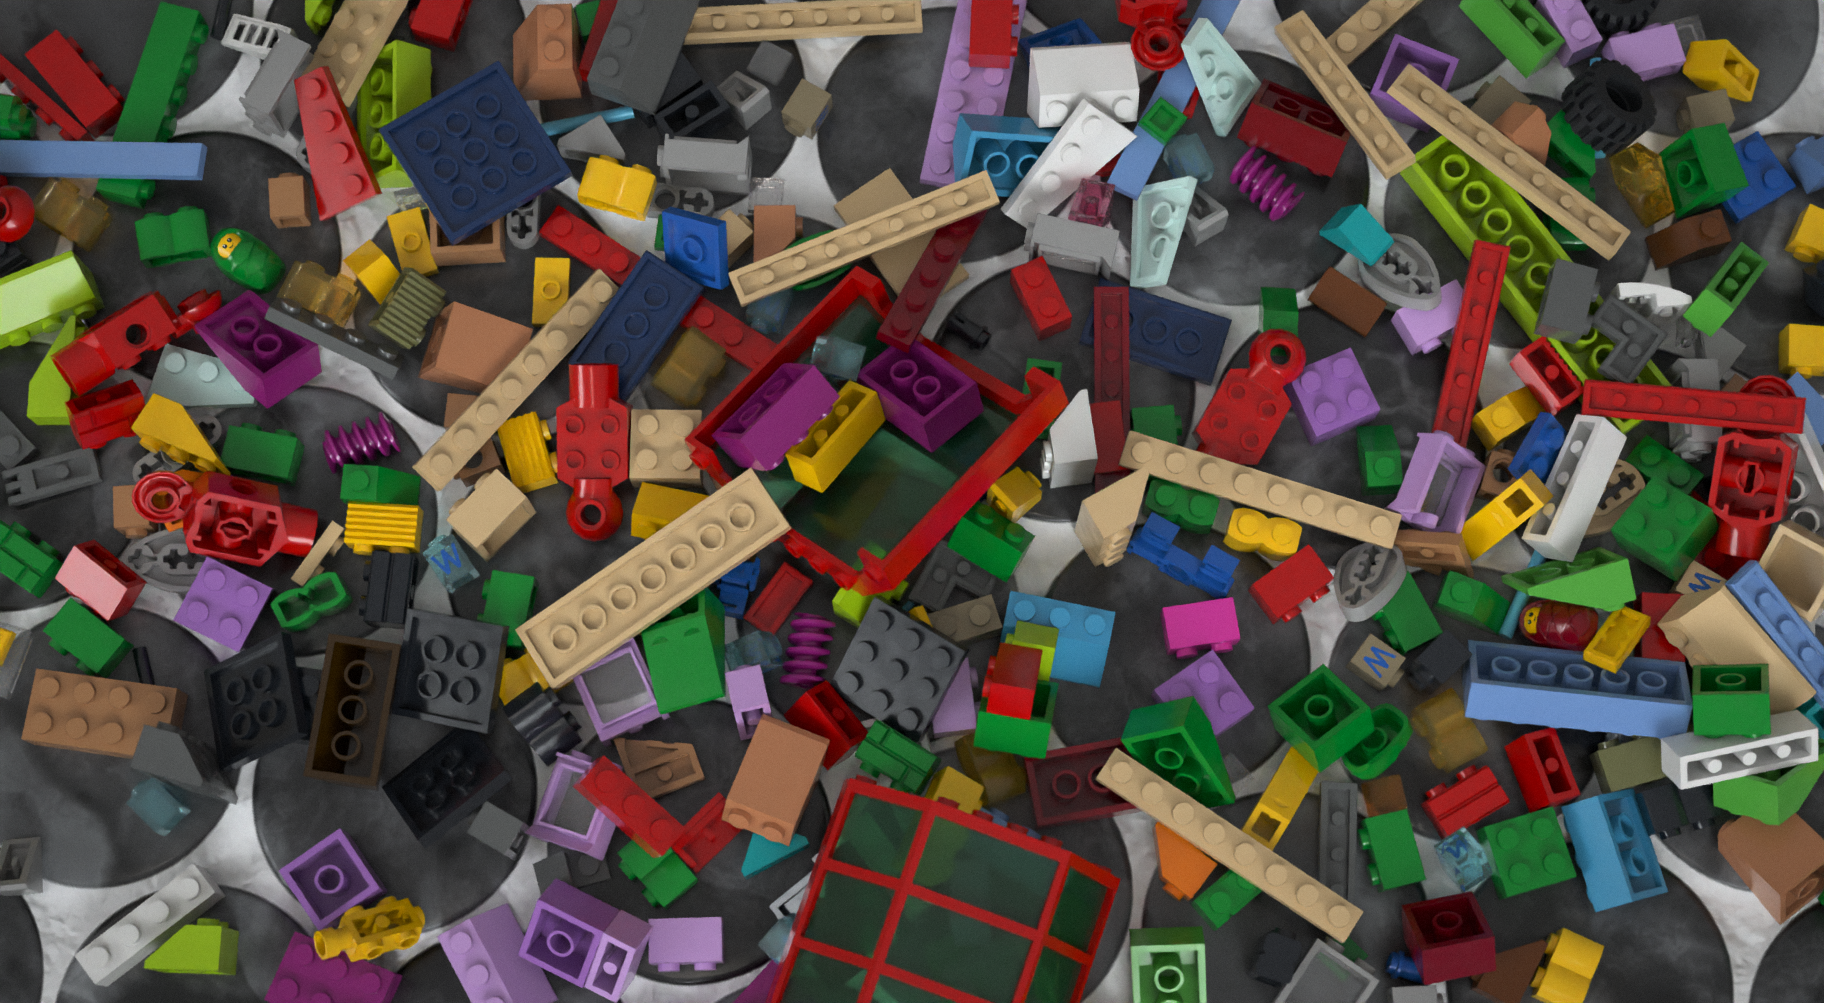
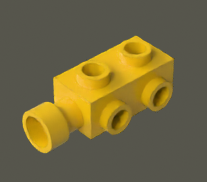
[314,896,425,963]

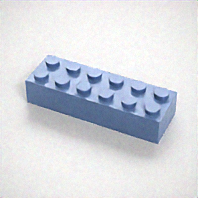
[1462,640,1693,739]

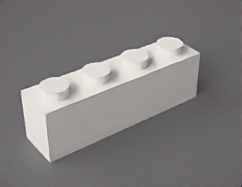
[1521,414,1627,562]
[1661,710,1818,790]
[74,864,225,987]

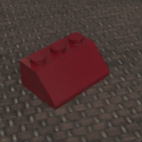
[1237,79,1351,178]

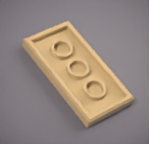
[834,168,969,297]

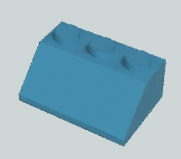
[953,113,1061,197]
[1000,591,1116,688]
[1561,788,1668,912]

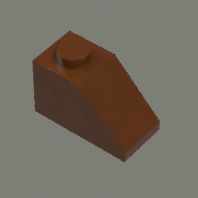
[1644,209,1732,271]
[1470,940,1549,1003]

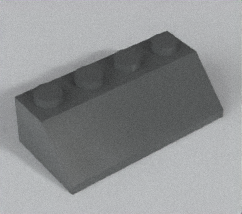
[587,0,701,115]
[130,721,238,805]

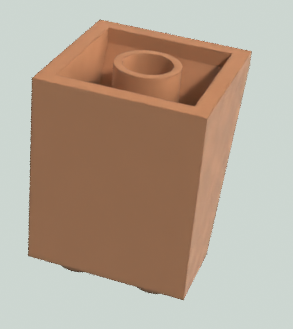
[513,3,582,101]
[418,301,533,393]
[722,714,830,846]
[1718,813,1824,925]

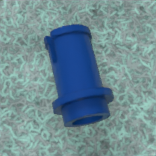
[1385,950,1429,986]

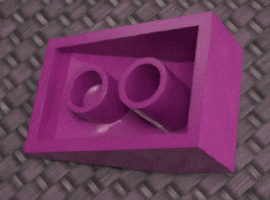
[195,289,322,409]

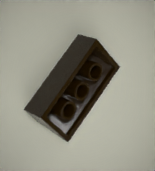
[303,633,402,791]

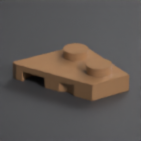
[1394,529,1474,579]
[614,737,706,799]

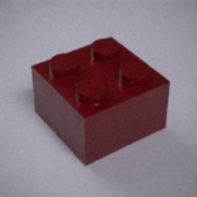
[1401,891,1496,985]

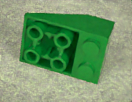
[641,587,725,715]

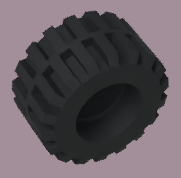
[1581,0,1660,39]
[1561,59,1657,154]

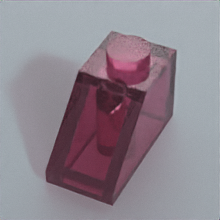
[1068,178,1115,228]

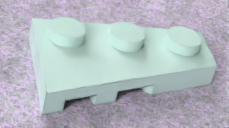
[1180,18,1261,137]
[1130,176,1198,290]
[145,344,258,410]

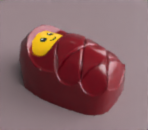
[1518,599,1599,651]

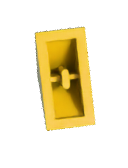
[343,239,400,305]

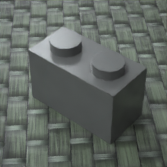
[1534,258,1601,344]
[467,801,530,861]

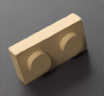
[291,520,344,588]

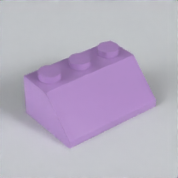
[437,903,558,1003]

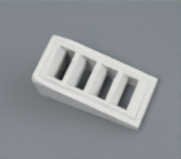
[221,13,297,60]

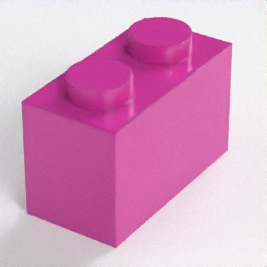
[1160,597,1241,659]

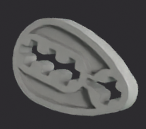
[1358,233,1442,311]
[122,527,229,594]
[1334,543,1407,622]

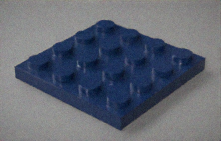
[379,60,572,246]

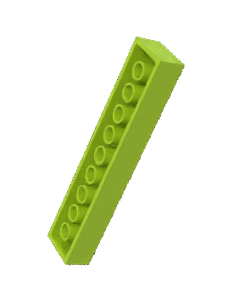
[1400,135,1672,435]

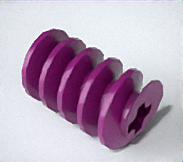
[1229,145,1305,221]
[322,412,401,474]
[779,612,836,690]

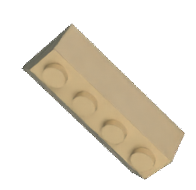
[1074,466,1149,567]
[1657,585,1816,715]

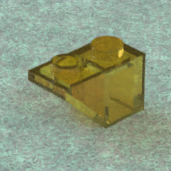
[1609,142,1675,228]

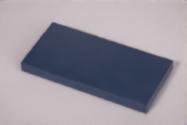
[568,250,704,402]
[1079,278,1232,386]

